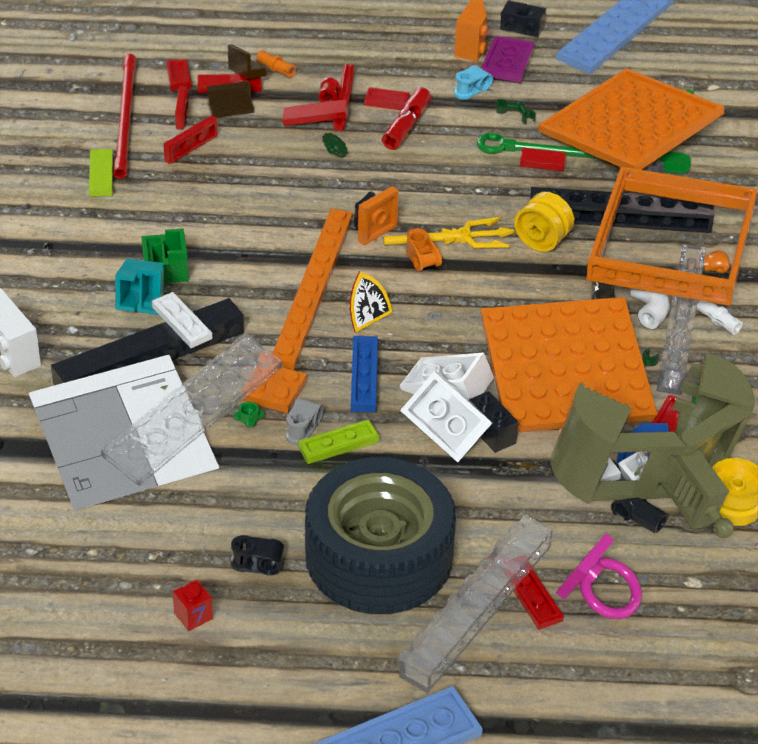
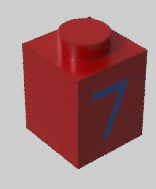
[172,579,213,631]

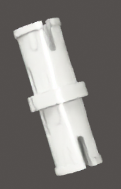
[696,300,743,335]

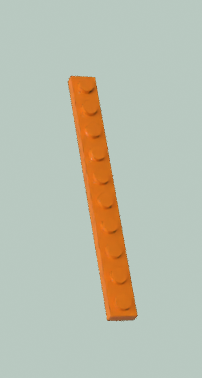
[270,209,353,370]

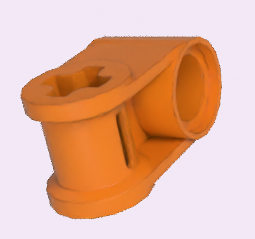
[406,228,442,272]

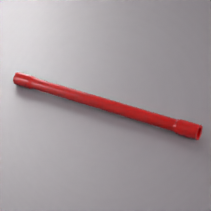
[114,54,136,178]

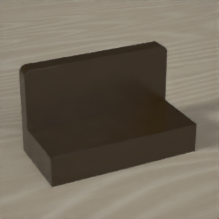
[228,44,266,79]
[207,81,254,118]

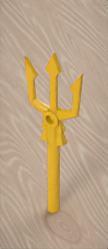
[383,217,515,248]

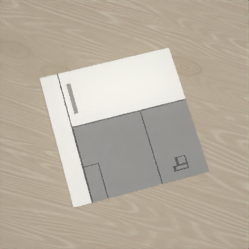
[29,355,219,510]

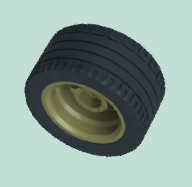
[305,457,456,614]

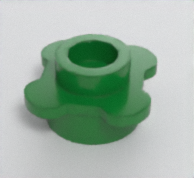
[233,402,264,427]

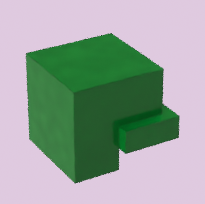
[141,228,189,284]

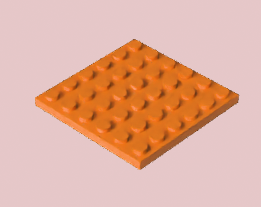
[538,68,724,170]
[480,297,657,432]

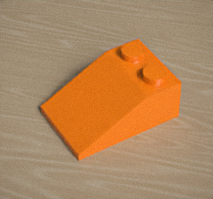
[454,0,489,62]

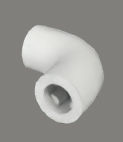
[630,288,670,329]

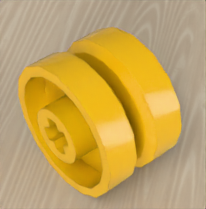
[514,192,574,252]
[712,458,758,526]

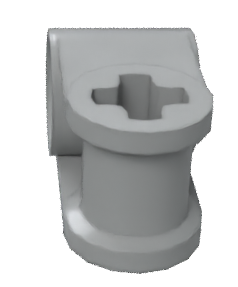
[286,398,324,446]

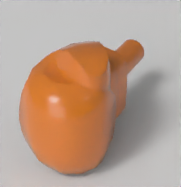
[689,250,730,274]

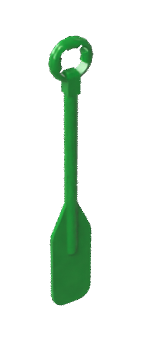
[477,133,691,174]

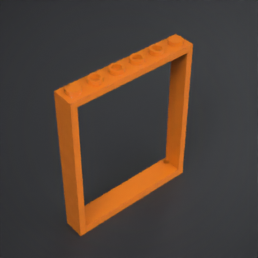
[586,167,758,306]

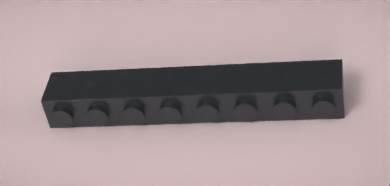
[51,298,244,385]

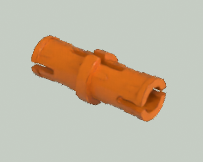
[256,50,296,78]

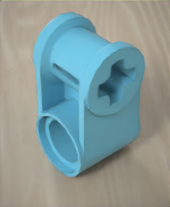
[454,65,493,100]

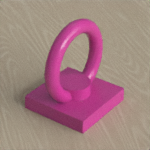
[555,533,642,619]

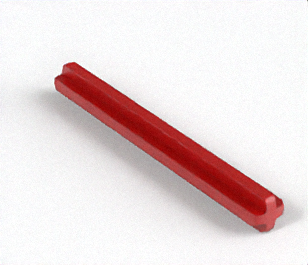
[333,63,355,132]

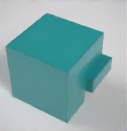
[115,258,164,315]

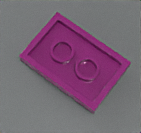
[481,35,535,83]

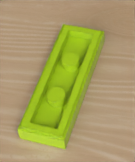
[89,149,113,197]
[298,419,379,464]

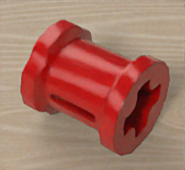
[318,77,340,102]

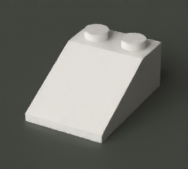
[0,288,41,378]
[400,353,494,399]
[400,372,492,462]

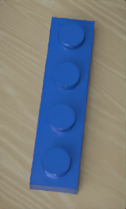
[350,336,378,412]

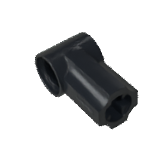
[611,497,668,533]

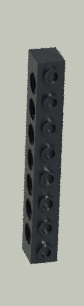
[530,187,714,233]

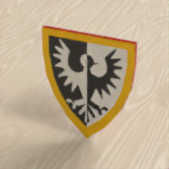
[349,271,393,332]

